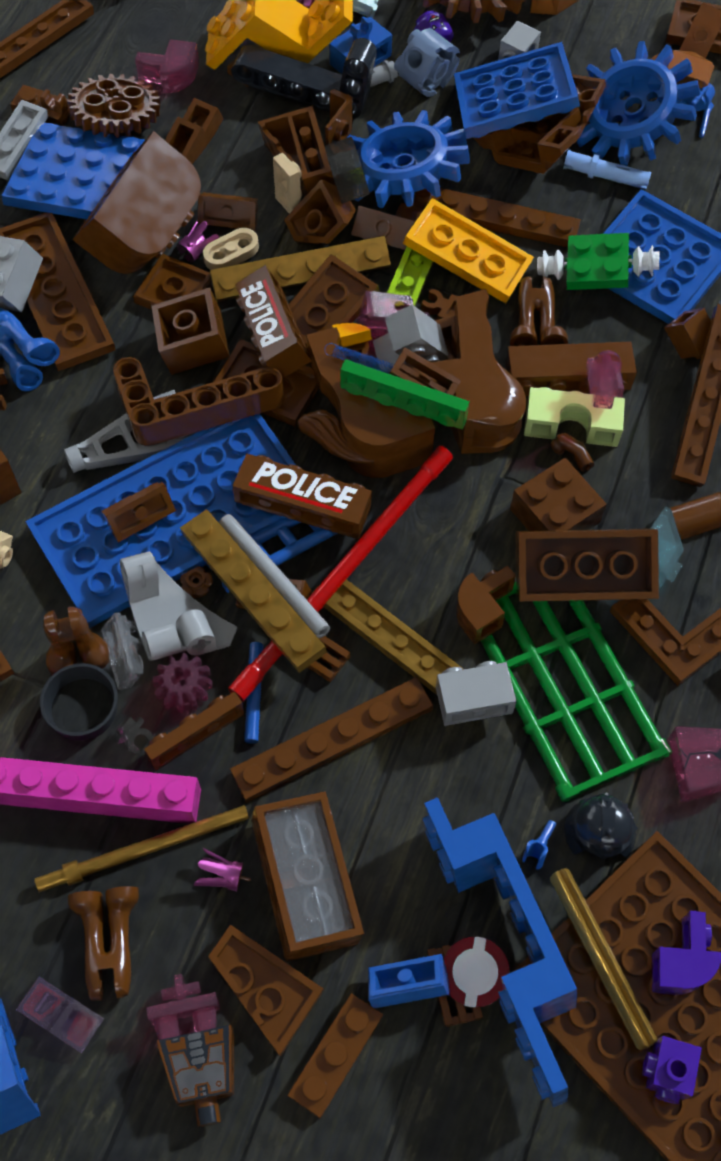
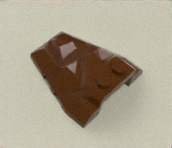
[473,74,606,174]

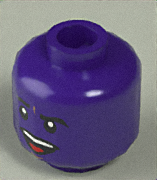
[414,11,454,43]

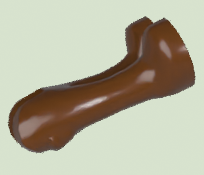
[510,276,568,346]
[43,607,111,675]
[68,886,139,1001]

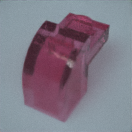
[135,39,199,93]

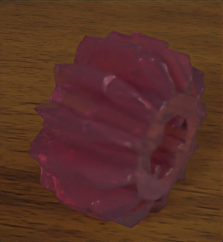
[153,652,213,713]

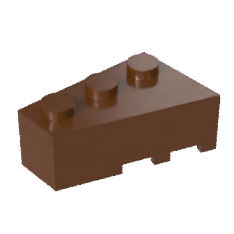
[258,105,335,196]

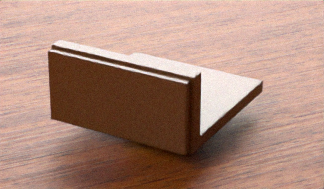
[325,89,352,161]

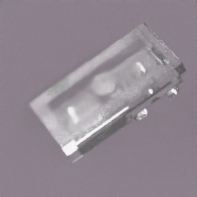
[101,613,143,690]

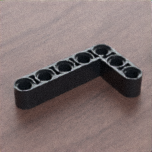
[231,38,377,119]

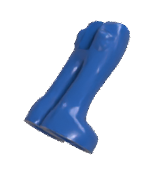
[0,307,60,391]

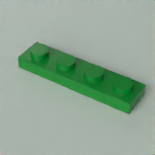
[340,359,470,430]

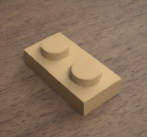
[273,152,302,214]

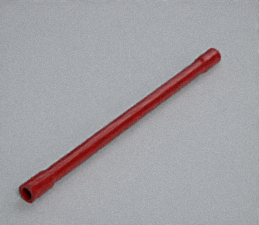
[228,446,453,702]

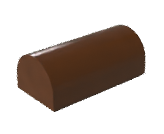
[661,491,721,542]

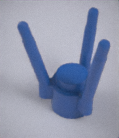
[680,83,715,138]

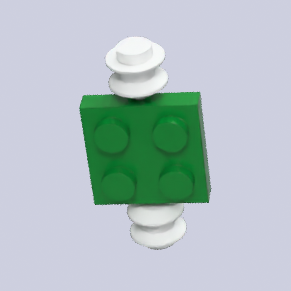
[537,233,659,290]

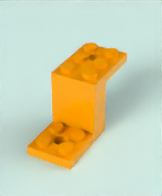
[205,0,353,70]

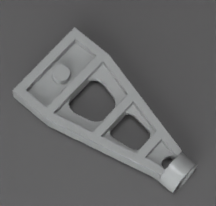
[64,390,197,473]

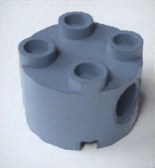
[394,28,460,97]

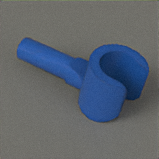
[522,820,556,869]

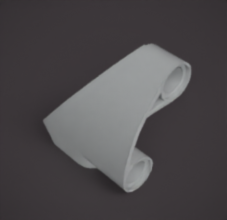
[120,551,237,661]

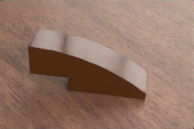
[165,98,223,164]

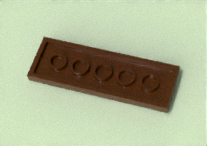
[0,212,116,372]

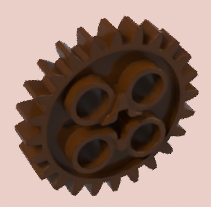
[67,74,160,138]

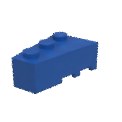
[0,998,41,1135]

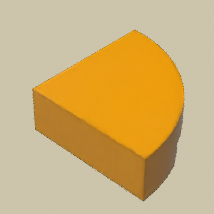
[332,323,372,347]

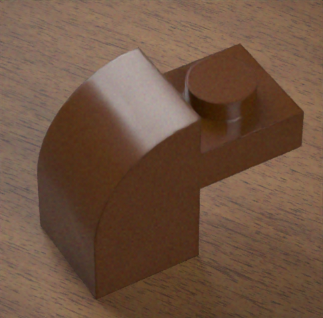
[456,565,516,645]

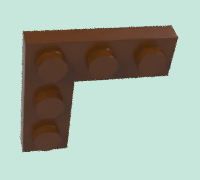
[610,599,721,686]

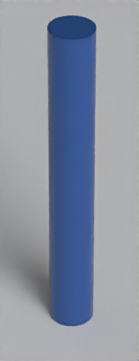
[244,642,263,744]

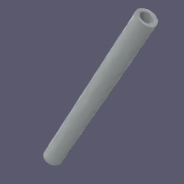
[219,514,330,638]

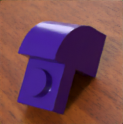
[652,911,721,995]

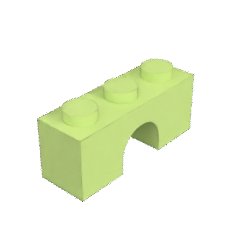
[524,387,625,447]

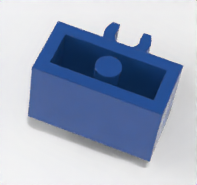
[329,16,392,74]

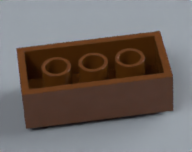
[516,529,659,601]

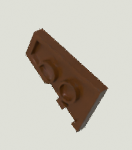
[208,925,324,1057]

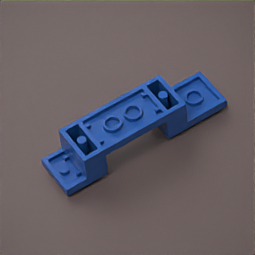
[422,798,577,1108]

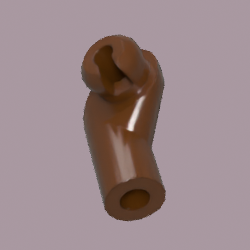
[550,433,595,472]

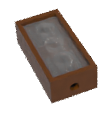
[251,791,364,962]

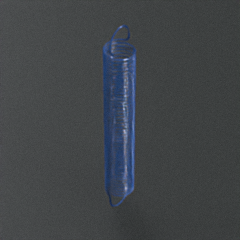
[324,343,394,374]

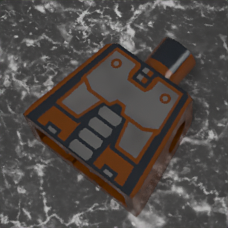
[157,1025,234,1127]

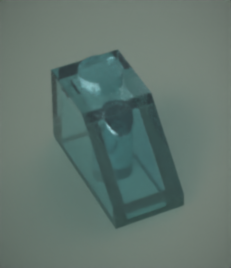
[650,506,684,589]

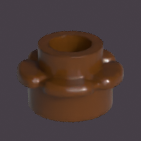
[180,566,213,598]

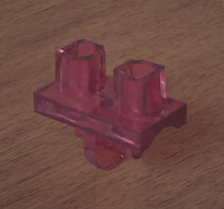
[586,350,624,409]
[146,974,220,1040]

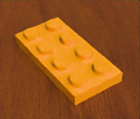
[403,198,534,303]

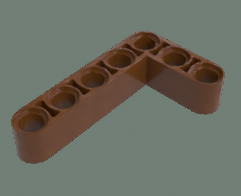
[113,357,284,446]

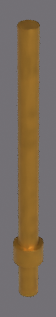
[35,805,249,892]

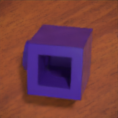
[642,1036,702,1104]

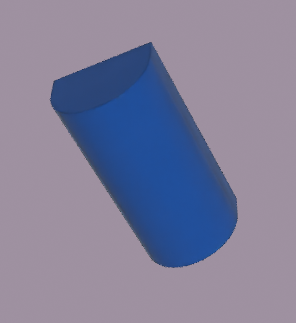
[368,954,450,1009]

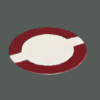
[444,937,510,1007]

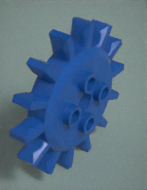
[576,41,701,166]
[337,110,470,208]

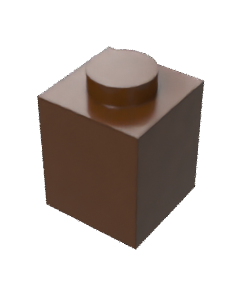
[664,308,711,359]

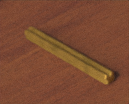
[550,868,657,1050]

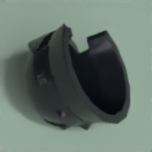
[564,792,638,859]

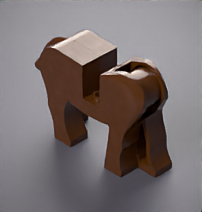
[297,289,526,478]

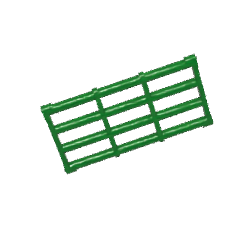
[481,582,673,802]

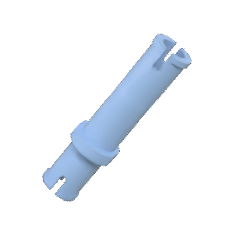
[563,150,652,191]

